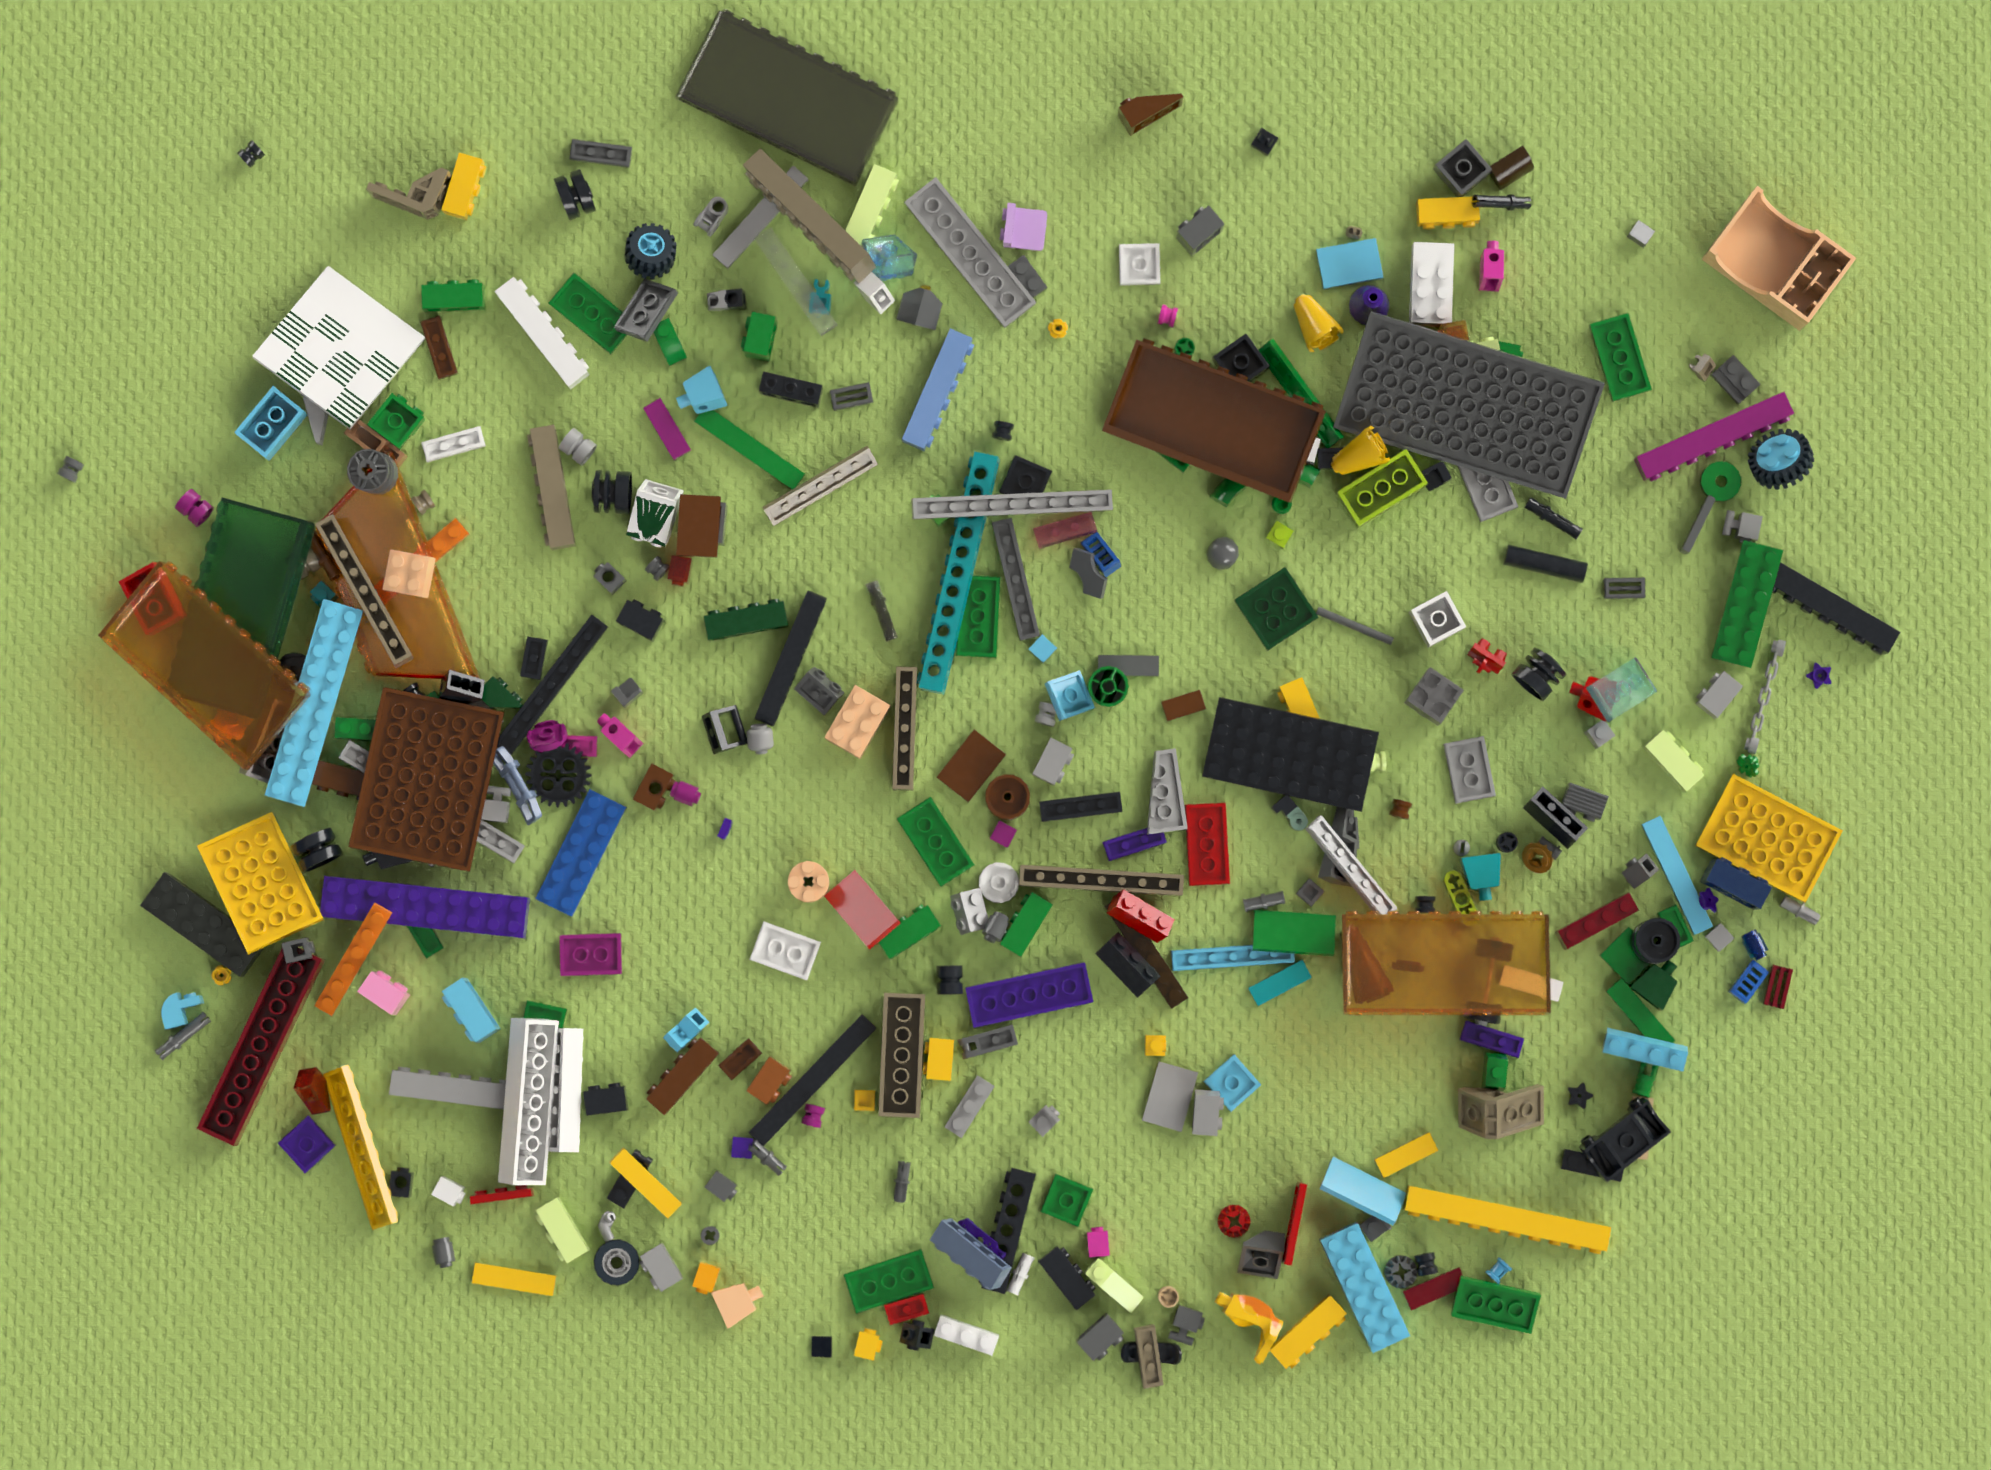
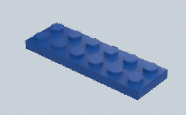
[535,789,627,917]

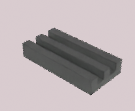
[830,382,873,411]
[1603,577,1646,599]

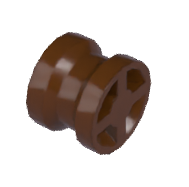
[1389,799,1412,820]

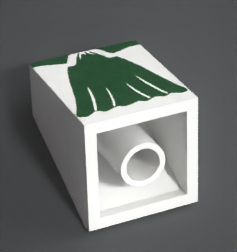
[626,479,684,547]

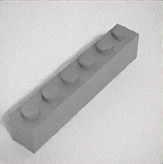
[389,1066,506,1109]

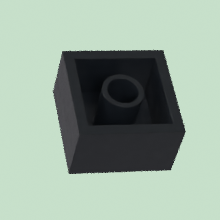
[1212,334,1269,382]

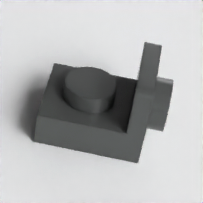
[1359,1216,1392,1242]

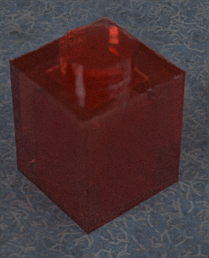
[667,555,693,587]

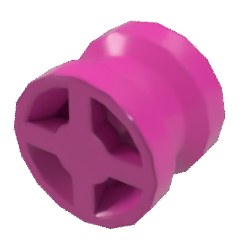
[1158,304,1178,328]

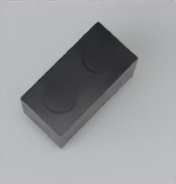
[616,599,665,642]
[583,1083,629,1116]

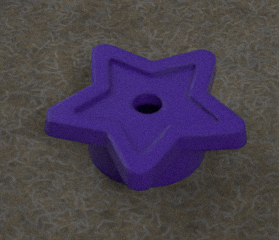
[1806,663,1832,689]
[1699,887,1719,913]

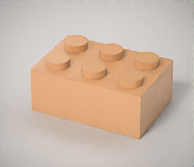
[824,685,891,759]

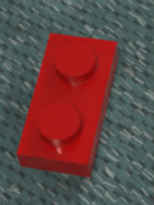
[884,1293,929,1325]

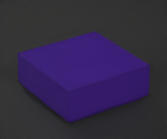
[717,818,733,840]
[731,1137,754,1159]

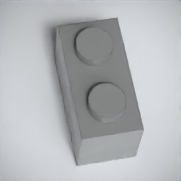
[1696,671,1743,719]
[1032,738,1074,786]
[1192,1089,1224,1136]
[639,1243,684,1292]

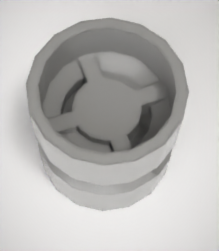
[559,428,597,466]

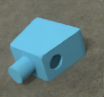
[676,366,728,414]

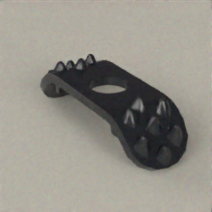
[1121,1341,1182,1365]

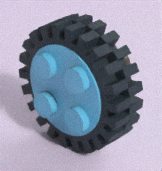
[1748,429,1814,490]

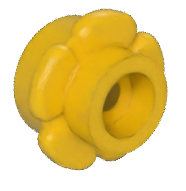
[1048,319,1068,338]
[211,965,231,985]

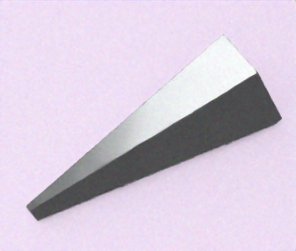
[1318,807,1360,887]

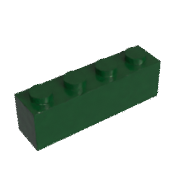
[704,599,789,642]

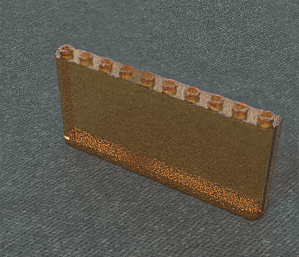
[98,561,311,770]
[1342,911,1551,1015]

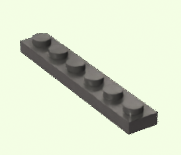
[992,518,1040,641]

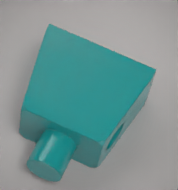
[1460,853,1501,901]

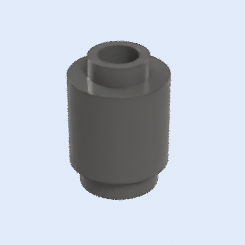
[982,911,1009,943]
[432,1237,456,1268]

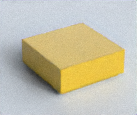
[854,1090,875,1111]

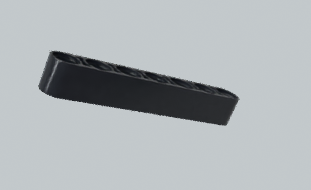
[755,590,827,727]

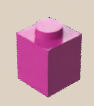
[1087,1227,1110,1257]

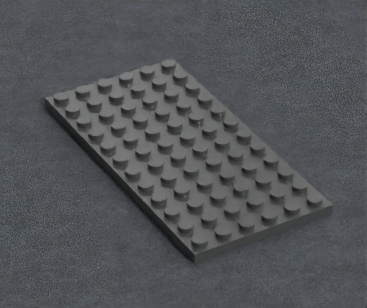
[1333,311,1605,499]

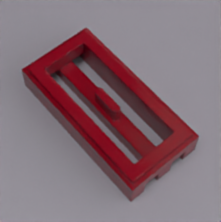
[1763,965,1793,1009]

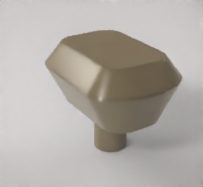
[1346,226,1362,239]

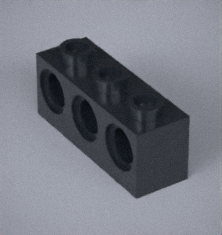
[759,371,823,408]

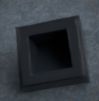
[812,1336,832,1358]

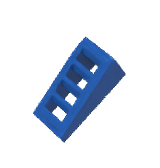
[1080,531,1121,577]
[1728,960,1769,1004]

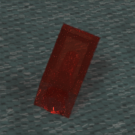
[293,1067,331,1115]

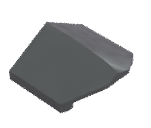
[896,288,942,330]

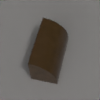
[1489,146,1534,191]

